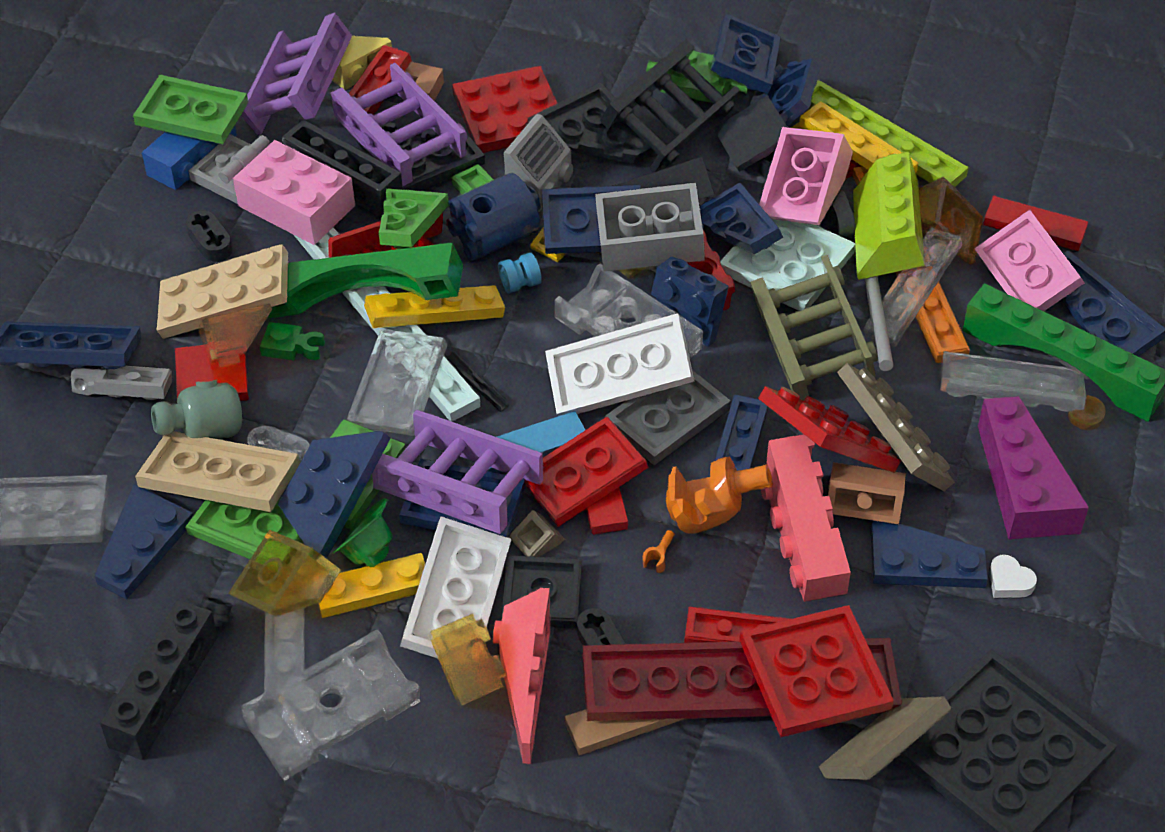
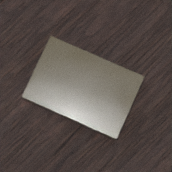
[819,697,951,780]

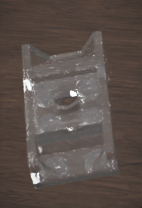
[555,263,703,359]
[241,629,420,781]

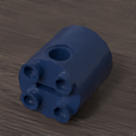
[446,172,541,261]

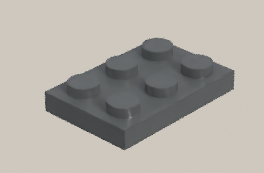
[605,370,731,465]

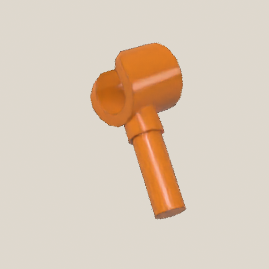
[642,530,675,573]

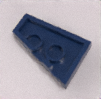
[94,484,193,600]

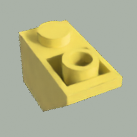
[332,36,392,90]

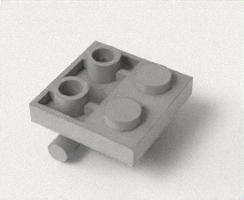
[189,134,270,204]

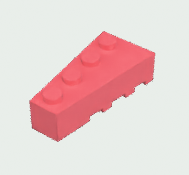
[761,434,851,602]

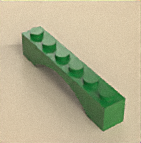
[263,243,463,318]
[962,283,1165,422]

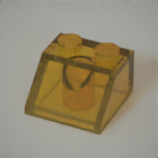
[228,530,341,617]
[427,614,506,706]

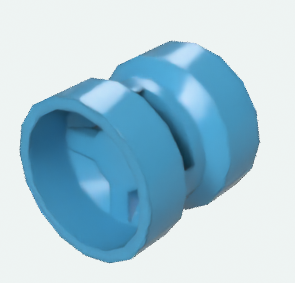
[498,253,541,294]

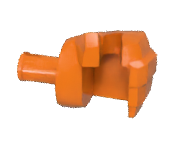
[666,457,773,534]

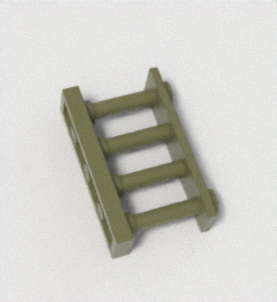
[750,255,878,400]

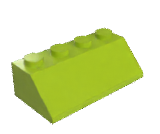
[853,152,925,280]

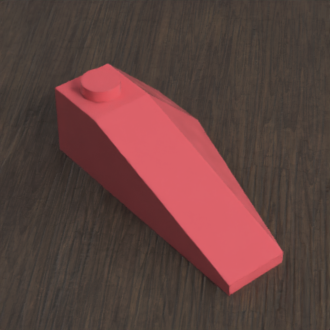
[493,588,551,764]

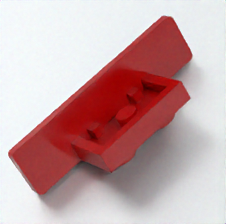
[328,213,443,258]

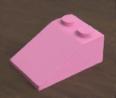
[759,127,853,225]

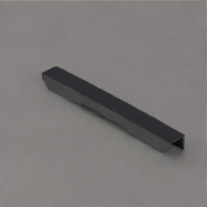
[443,351,509,412]

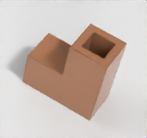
[405,62,444,100]

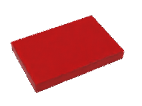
[525,416,648,527]

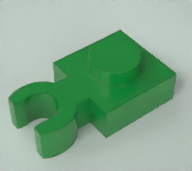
[260,322,325,361]

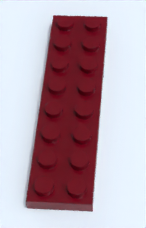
[582,638,902,721]

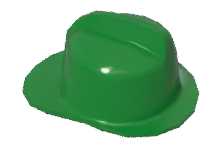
[333,498,393,567]

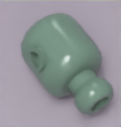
[151,380,242,440]

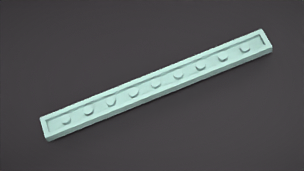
[294,227,480,422]

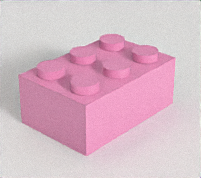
[233,140,355,245]

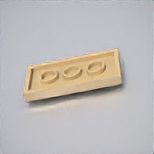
[157,244,288,339]
[136,431,300,512]

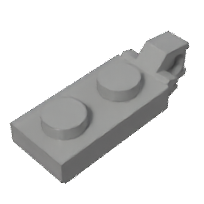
[71,366,172,400]

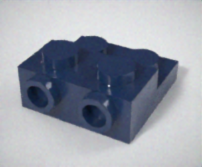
[651,256,729,347]

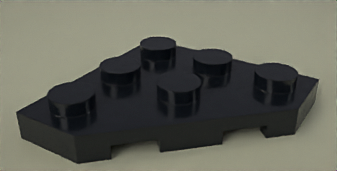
[526,83,656,164]
[357,122,485,191]

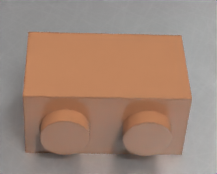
[828,462,906,524]

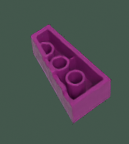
[978,396,1089,539]

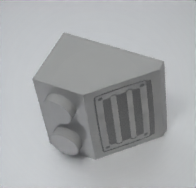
[504,113,573,212]

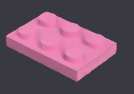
[974,210,1084,311]

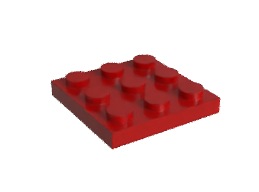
[452,66,557,153]
[758,386,901,473]
[739,605,894,737]

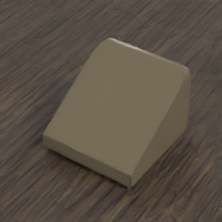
[509,510,565,557]

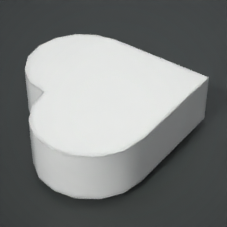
[989,555,1037,598]

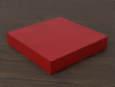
[175,340,249,401]

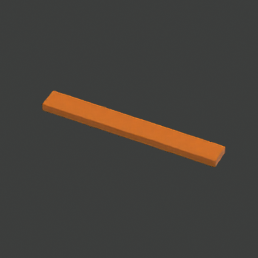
[853,166,970,363]

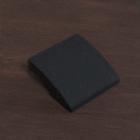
[713,96,787,172]

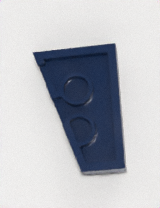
[699,183,783,254]
[870,520,988,588]

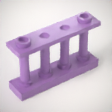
[241,13,352,135]
[331,63,467,186]
[372,410,543,534]

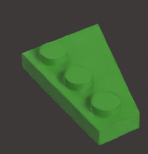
[379,189,448,249]

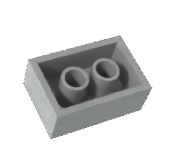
[595,183,705,272]

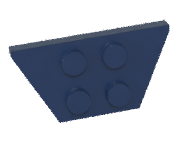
[762,59,820,126]
[278,431,391,563]

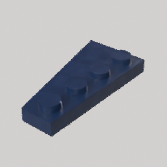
[1061,251,1165,357]

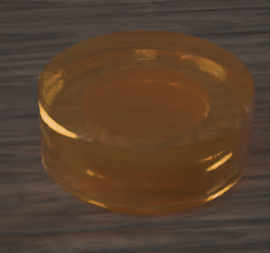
[1068,395,1106,430]

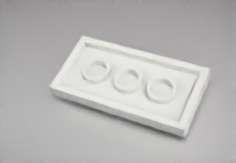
[545,313,694,416]
[400,517,511,669]

